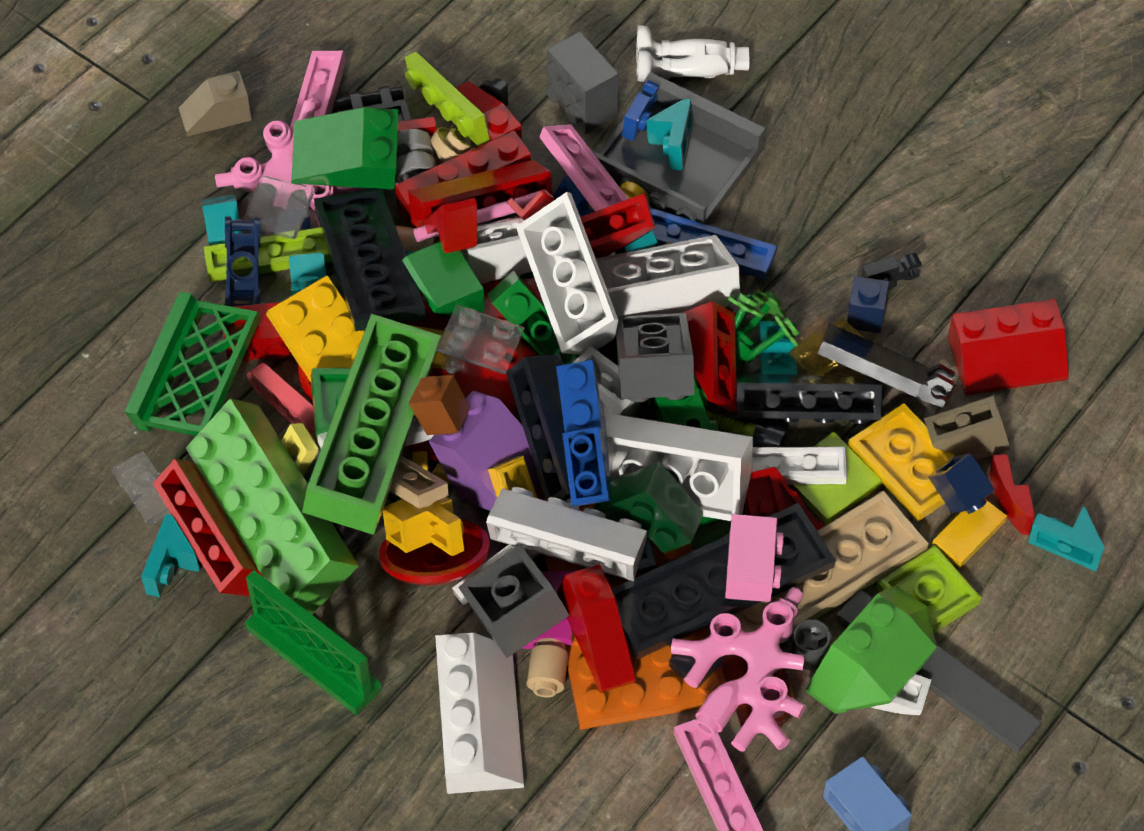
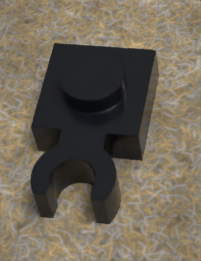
[861,253,922,291]

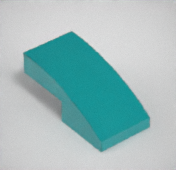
[759,321,797,374]

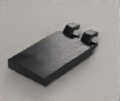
[817,323,955,407]

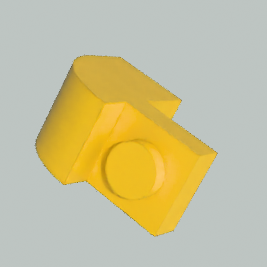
[383,497,464,556]

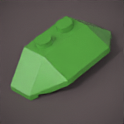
[805,586,937,714]

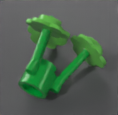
[728,290,800,366]

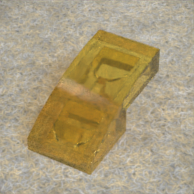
[789,317,864,375]

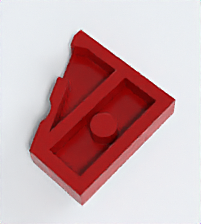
[744,467,824,531]

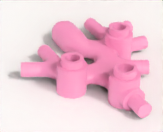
[215,100,373,227]
[671,587,806,751]

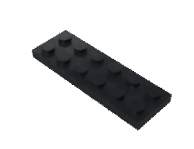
[314,188,426,332]
[611,503,836,660]

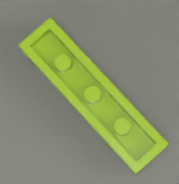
[405,52,490,147]
[203,227,332,282]

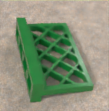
[125,292,261,436]
[245,570,382,716]

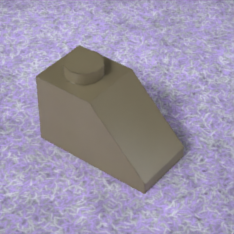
[179,71,252,137]
[924,396,1011,460]

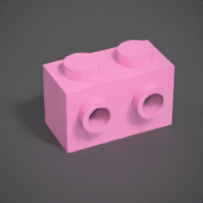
[725,514,783,602]

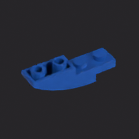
[556,360,610,507]

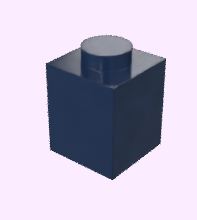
[846,276,889,333]
[928,453,995,514]

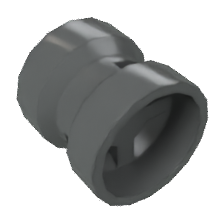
[791,619,831,670]

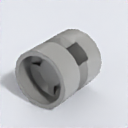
[395,129,437,184]

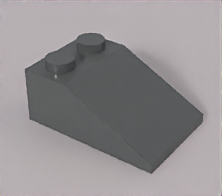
[616,313,695,402]

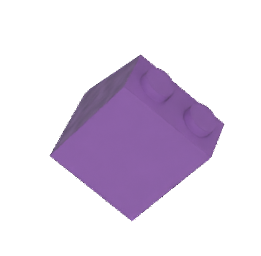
[429,391,541,511]

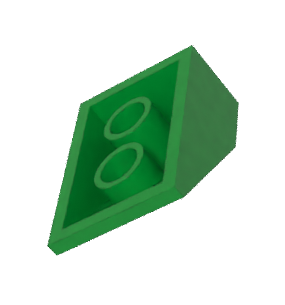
[291,107,398,189]

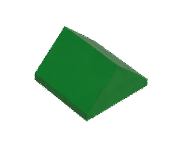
[402,242,484,322]

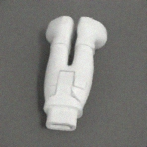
[636,25,749,82]

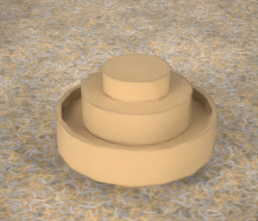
[430,127,475,164]

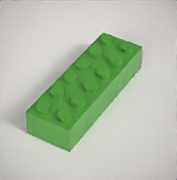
[302,314,441,535]
[186,398,359,615]

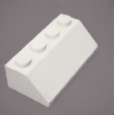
[516,192,618,355]
[596,235,740,316]
[605,414,753,521]
[486,487,647,581]
[435,633,524,794]

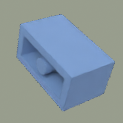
[823,756,912,831]

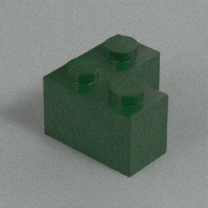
[593,462,704,553]

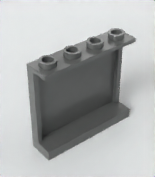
[591,72,766,225]

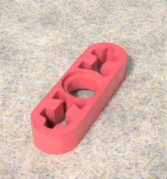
[247,363,315,435]

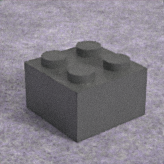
[545,31,619,134]
[458,545,569,658]

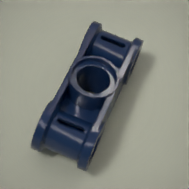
[225,216,261,307]

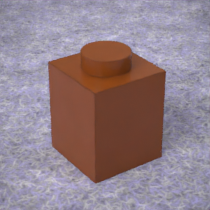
[409,375,470,435]

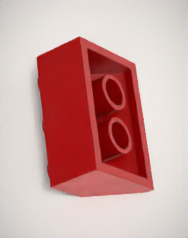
[947,299,1069,396]

